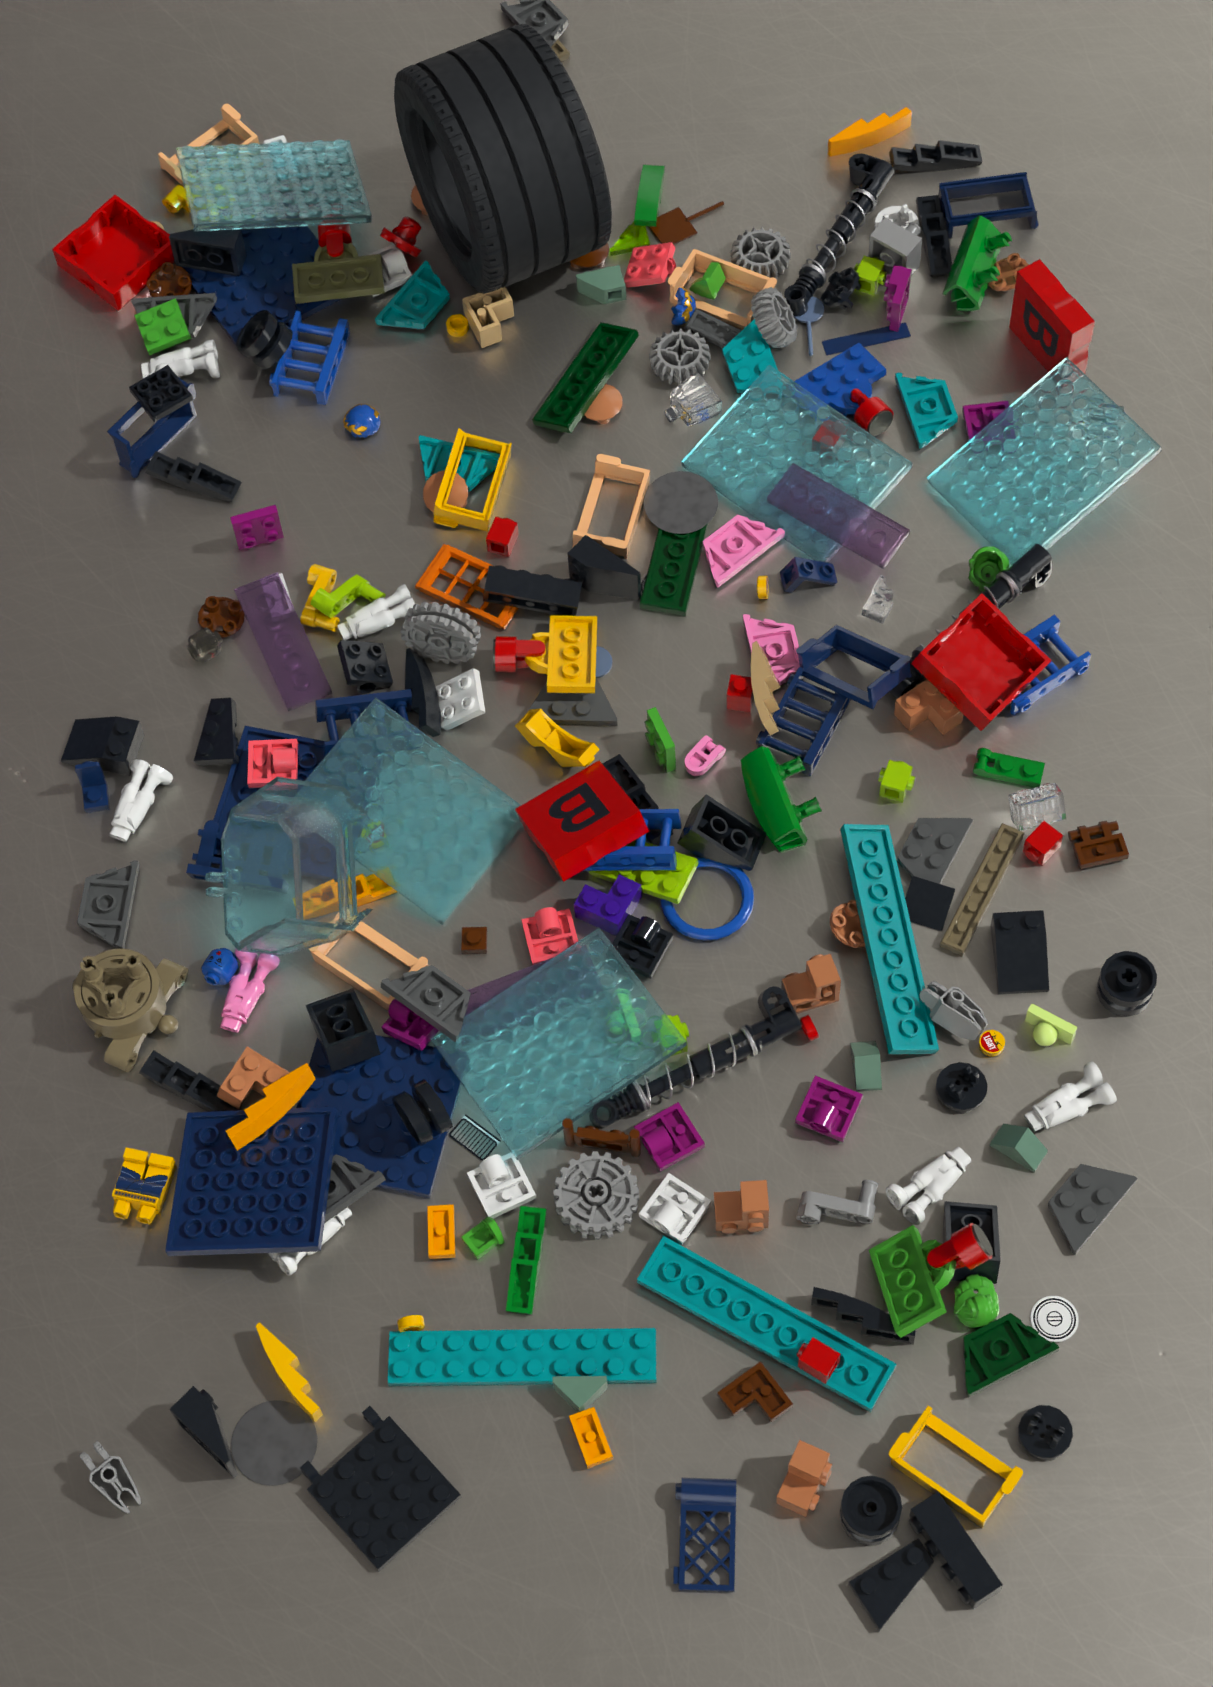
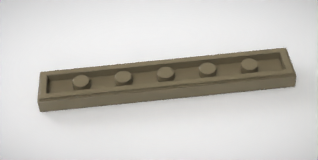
[940,823,1025,957]

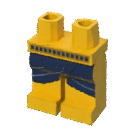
[112,1148,177,1225]

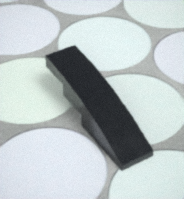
[889,140,982,171]
[916,195,952,276]
[145,451,242,502]
[405,648,441,737]
[602,754,673,845]
[139,1050,237,1112]
[811,1287,916,1344]

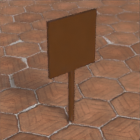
[649,201,724,245]

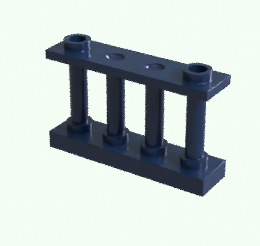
[756,667,851,777]
[315,689,421,760]

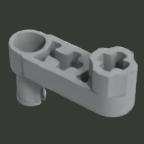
[796,1180,878,1225]

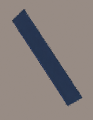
[822,322,911,355]

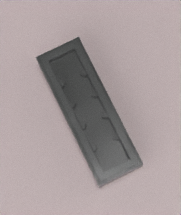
[685,309,741,348]

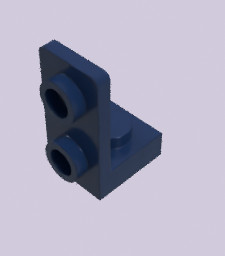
[780,557,838,593]
[75,761,110,813]

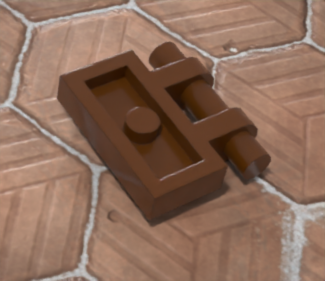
[1068,821,1129,869]

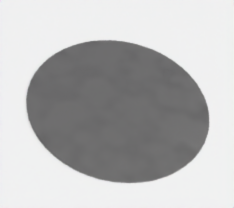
[644,471,718,534]
[231,1400,317,1485]

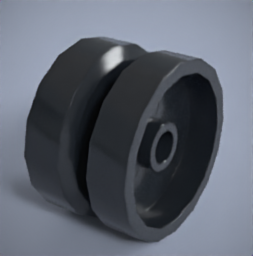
[236,310,293,369]
[1097,951,1157,1017]
[392,1079,453,1146]
[840,1476,902,1546]

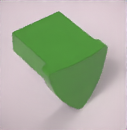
[689,262,726,300]
[461,1217,505,1260]

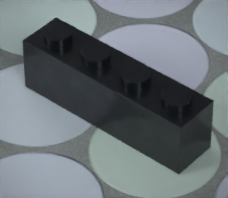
[483,565,582,616]
[909,1492,1003,1609]

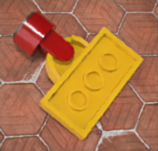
[493,615,597,693]

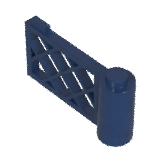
[673,1478,736,1592]

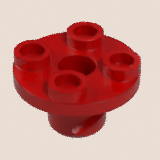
[380,216,422,258]

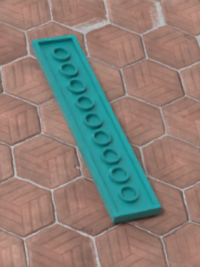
[840,824,939,1054]
[637,1236,897,1413]
[388,1328,656,1386]

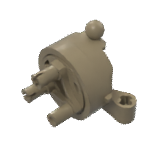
[72,949,189,1072]

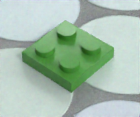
[134,298,191,355]
[644,707,676,773]

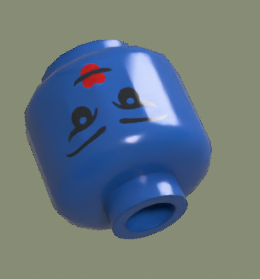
[201,948,239,986]

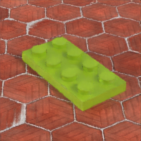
[588,840,699,905]

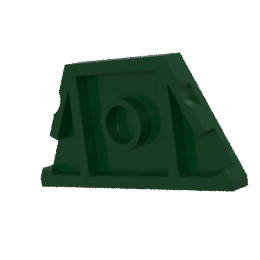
[963,1313,1059,1398]

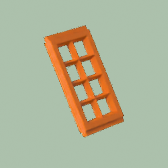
[415,544,519,630]

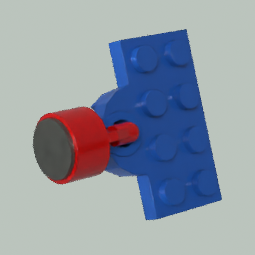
[786,343,893,436]

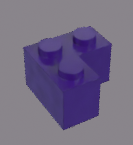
[574,874,642,936]

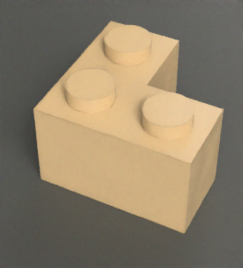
[462,287,514,348]

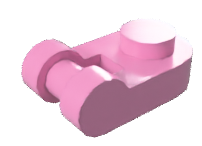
[685,735,726,776]

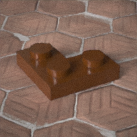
[717,1361,793,1422]

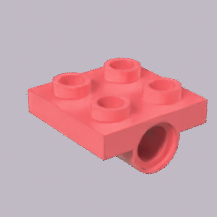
[624,242,676,288]
[247,739,298,788]
[521,907,581,967]

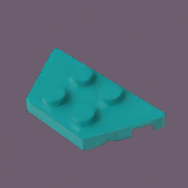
[375,260,450,329]
[722,319,787,398]
[895,373,958,449]
[419,435,500,492]

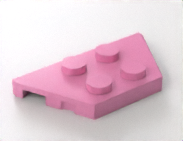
[703,514,785,588]
[743,614,800,686]

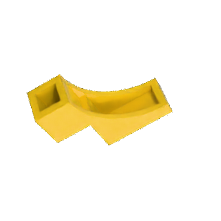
[515,709,600,767]

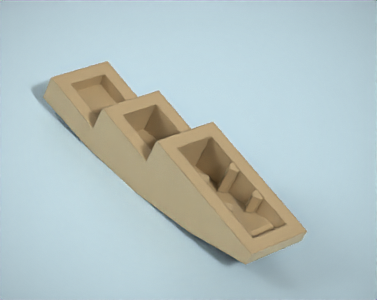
[750,641,781,736]

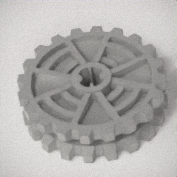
[400,602,481,664]
[554,1151,639,1240]

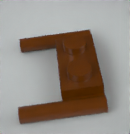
[562,1118,641,1158]

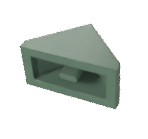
[850,1041,882,1092]
[990,1123,1048,1172]
[553,1376,608,1413]

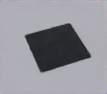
[905,876,955,931]

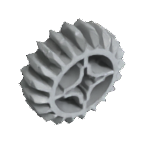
[731,226,791,279]
[751,287,797,349]
[649,328,711,386]

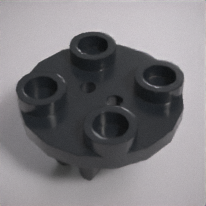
[820,267,861,310]
[935,1062,988,1114]
[1018,1405,1073,1461]

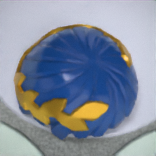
[671,287,696,326]
[343,404,381,438]

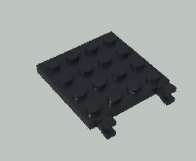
[300,1406,461,1571]

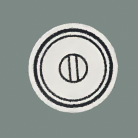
[1030,1296,1079,1342]

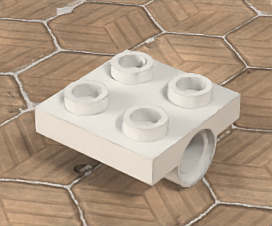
[365,244,412,297]
[436,668,486,731]
[467,1151,536,1218]
[639,1173,712,1245]

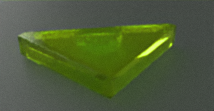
[610,221,650,256]

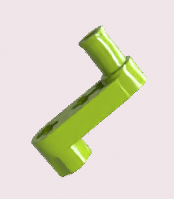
[310,574,386,618]

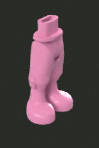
[220,945,280,1033]

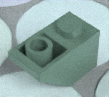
[576,265,626,304]

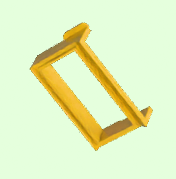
[433,428,512,531]
[889,1406,1023,1528]

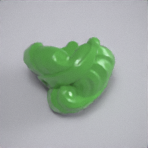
[968,546,1009,592]
[953,1274,999,1328]

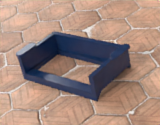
[938,172,1039,239]
[107,377,197,478]
[796,625,911,710]

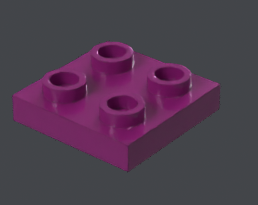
[962,401,1016,449]
[230,505,284,550]
[381,999,439,1051]
[795,1075,863,1142]
[634,1102,705,1172]

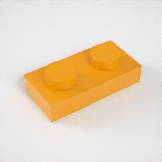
[427,1204,456,1259]
[569,1407,613,1469]

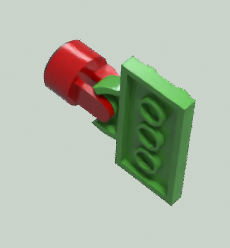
[869,1223,993,1338]

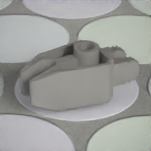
[919,981,988,1040]
[79,1441,141,1514]

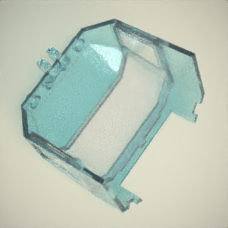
[205,777,373,956]

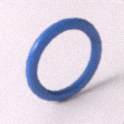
[660,856,754,941]

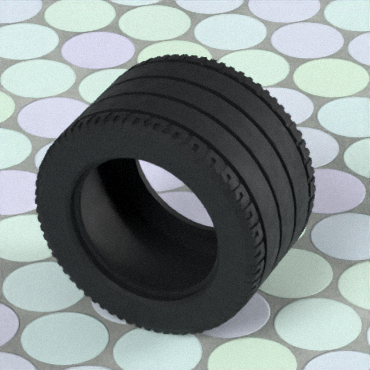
[394,24,612,294]

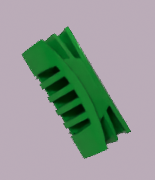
[942,215,1012,311]
[741,746,822,852]

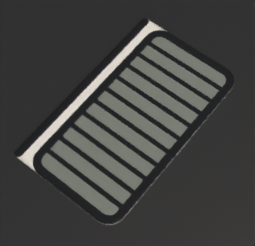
[449,1115,501,1160]

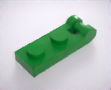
[973,748,1045,789]

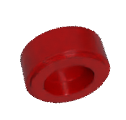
[799,1015,819,1041]

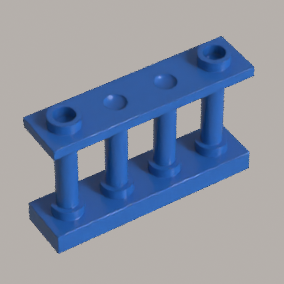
[269,311,350,405]
[1010,614,1091,716]
[583,809,682,871]

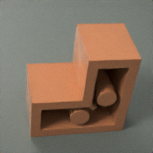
[894,679,963,735]
[781,954,841,1014]
[217,1046,290,1110]
[714,1180,769,1234]
[776,1440,833,1517]

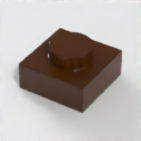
[461,927,487,954]

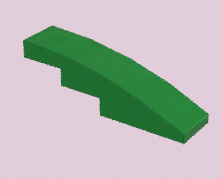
[634,165,665,227]
[506,1206,547,1314]

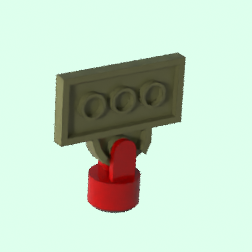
[292,216,385,304]

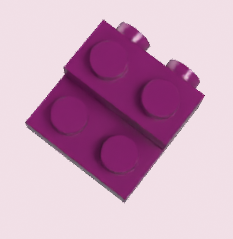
[884,265,912,332]

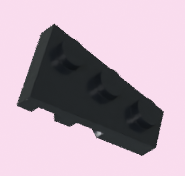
[194,697,239,766]
[849,1538,934,1632]

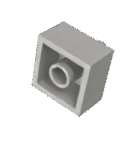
[868,218,922,276]

